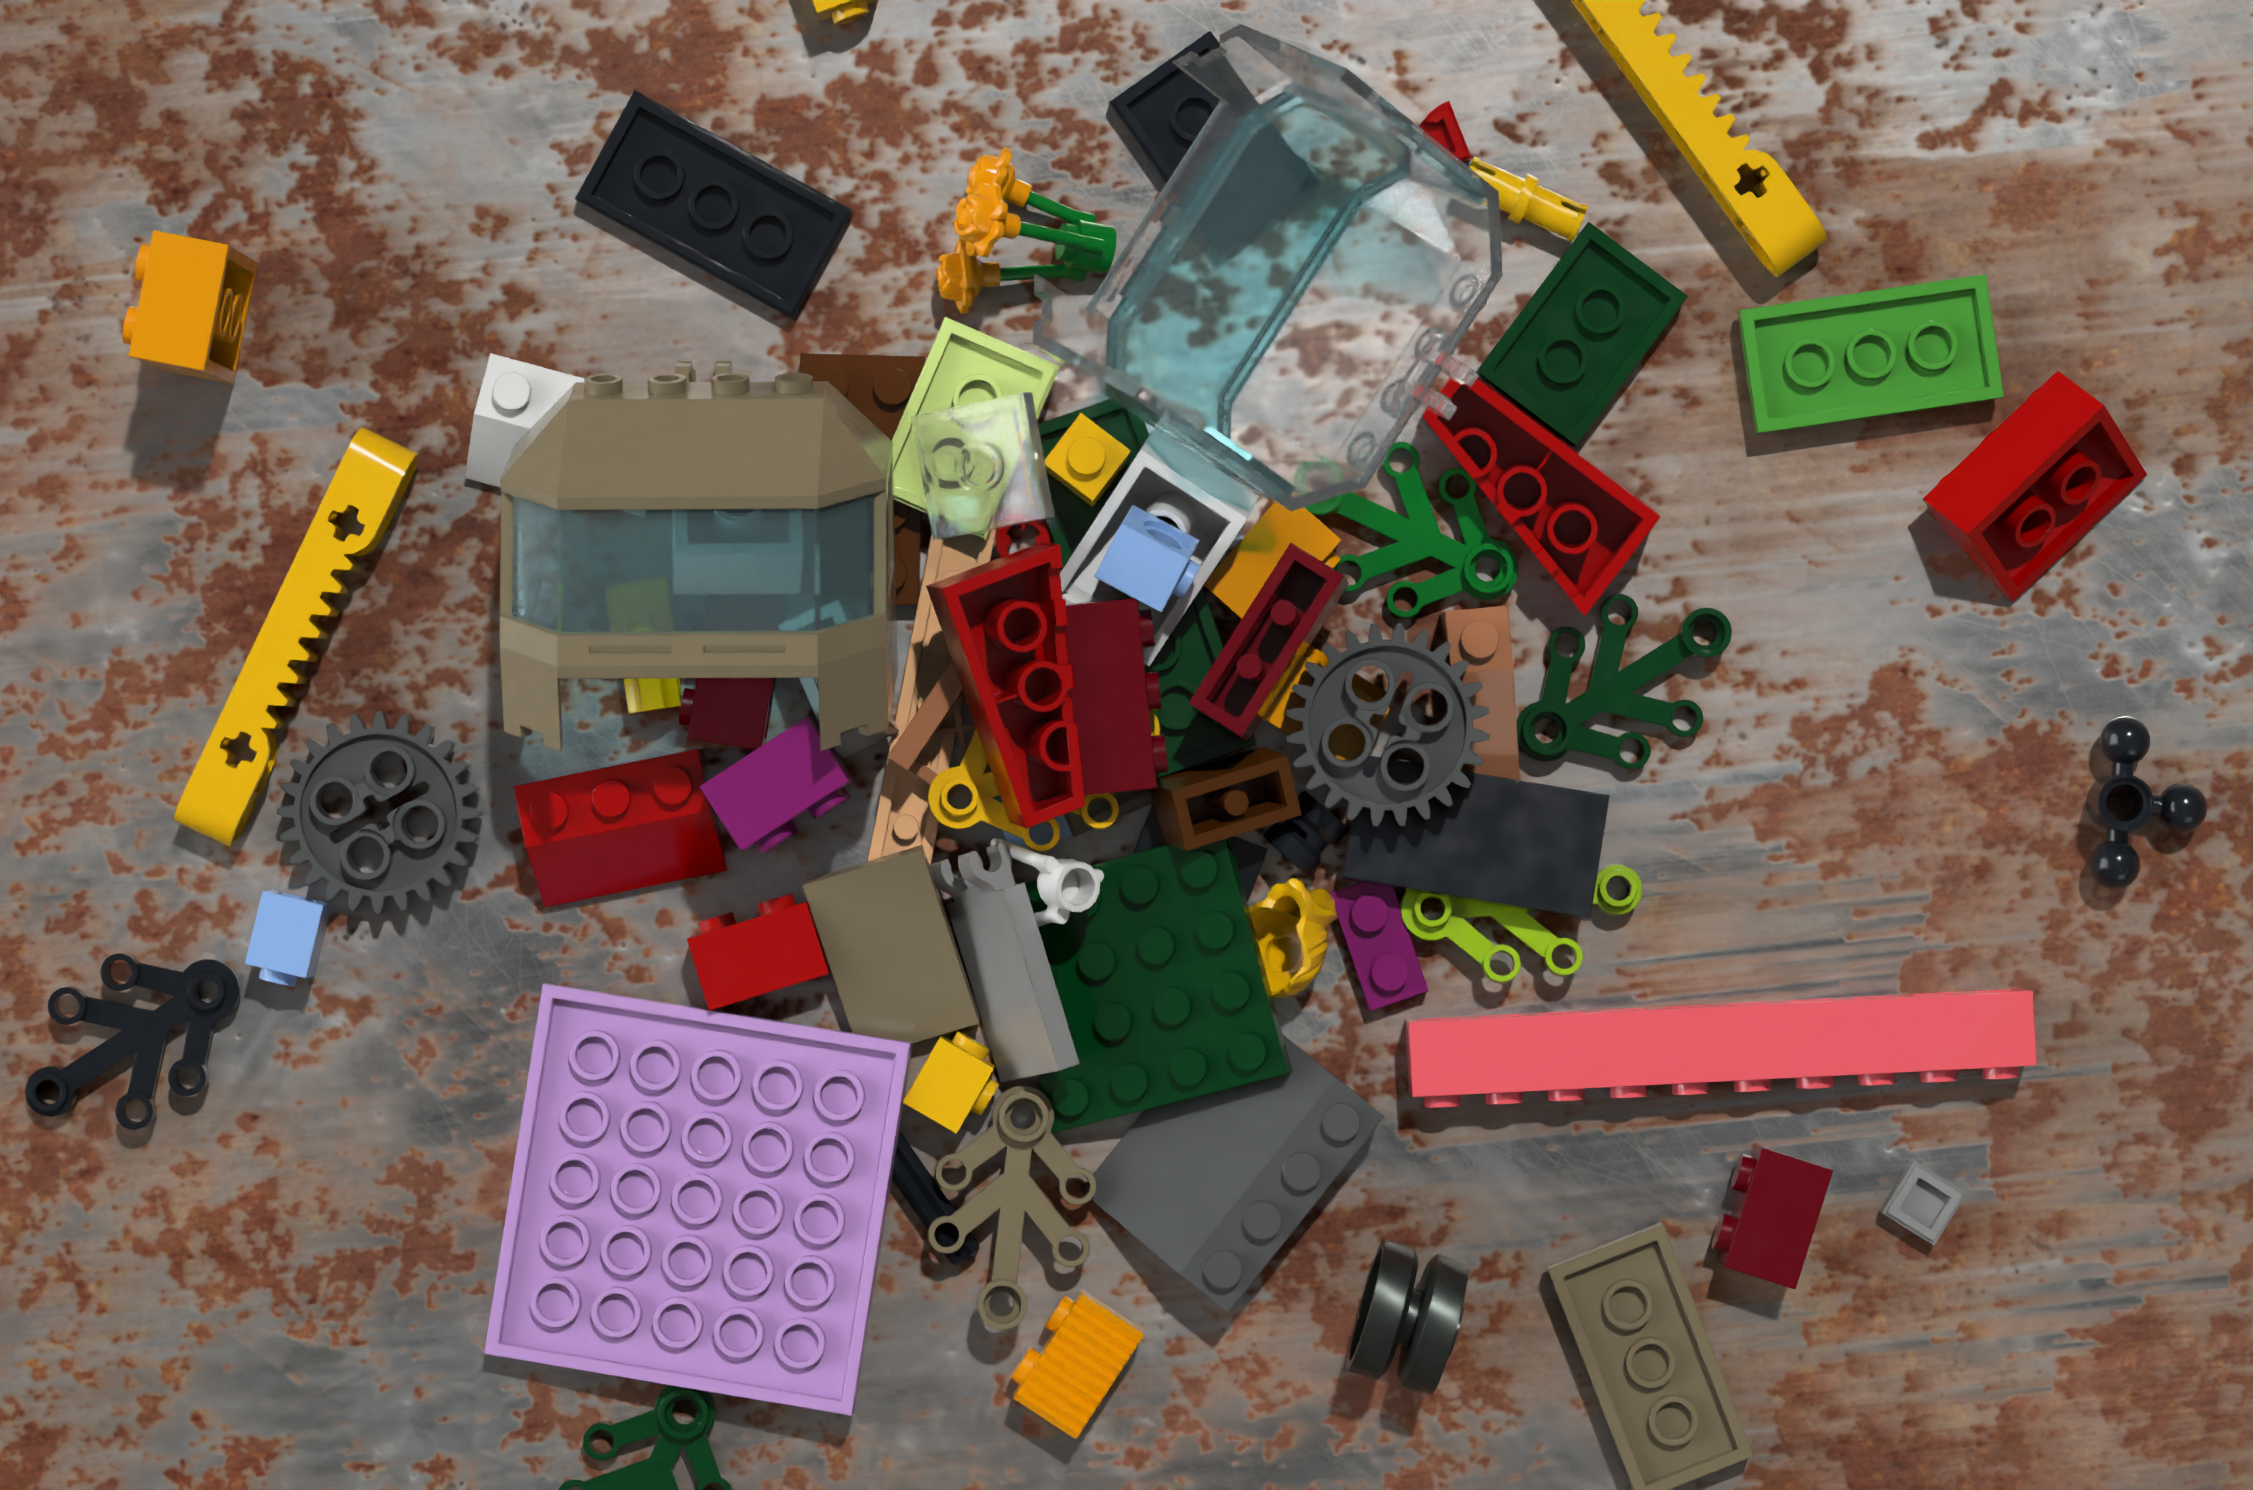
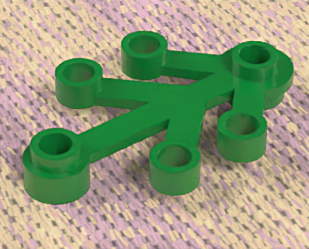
[1293,442,1519,618]

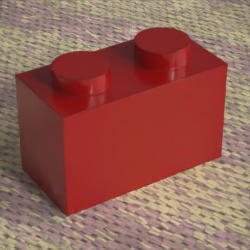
[687,893,831,1011]

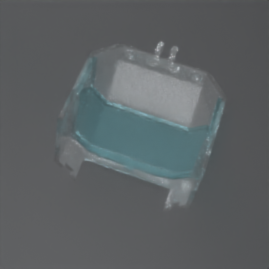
[1033,24,1503,511]

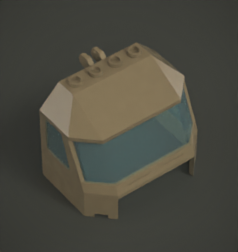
[500,361,898,752]

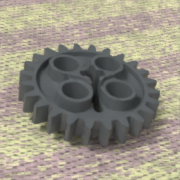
[1286,623,1490,827]
[277,711,483,914]

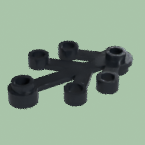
[25,953,240,1130]

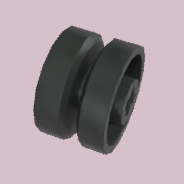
[1346,1238,1469,1395]

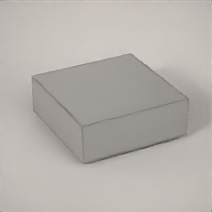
[1879,1159,1967,1246]

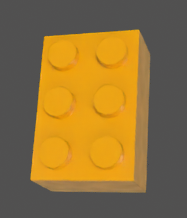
[122,230,258,385]

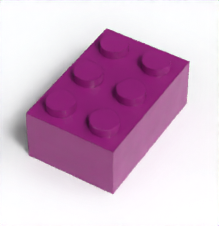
[699,717,857,854]

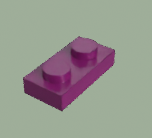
[1329,882,1429,1011]

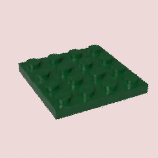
[1025,838,1292,1133]

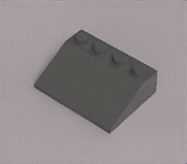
[1081,1033,1385,1313]

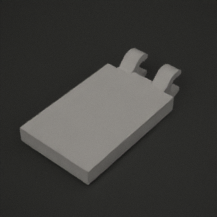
[930,842,1080,1082]

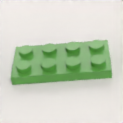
[1737,274,2004,435]

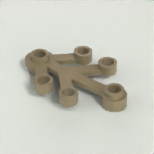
[927,1086,1097,1330]

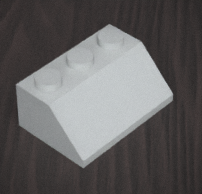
[465,353,650,527]

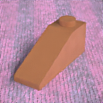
[1440,605,1520,780]

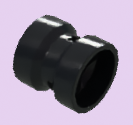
[1263,790,1349,877]

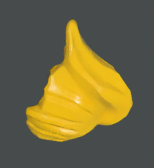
[1249,878,1338,999]

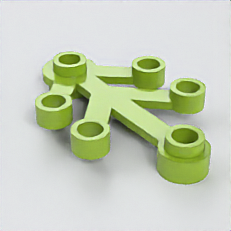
[1401,865,1642,984]

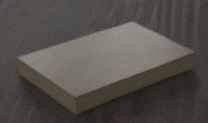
[802,845,980,1043]

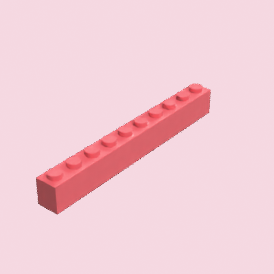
[1405,988,2037,1108]

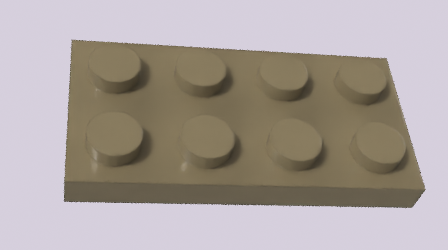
[1546,1222,1754,1490]

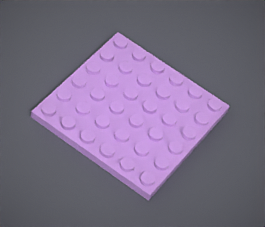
[484,983,913,1416]

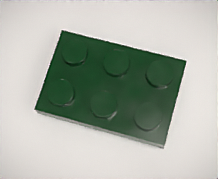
[1475,222,1688,447]

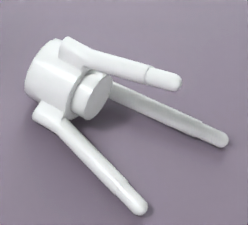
[990,838,1104,927]

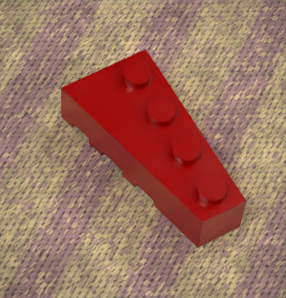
[1422,363,1661,617]
[926,542,1085,828]

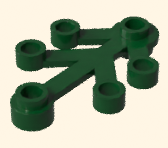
[1517,594,1732,769]
[558,1385,734,1490]

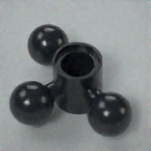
[2086,716,2207,890]

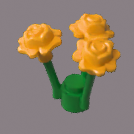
[936,147,1117,314]

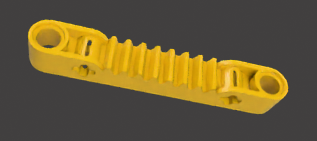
[1570,0,1828,278]
[174,427,419,848]

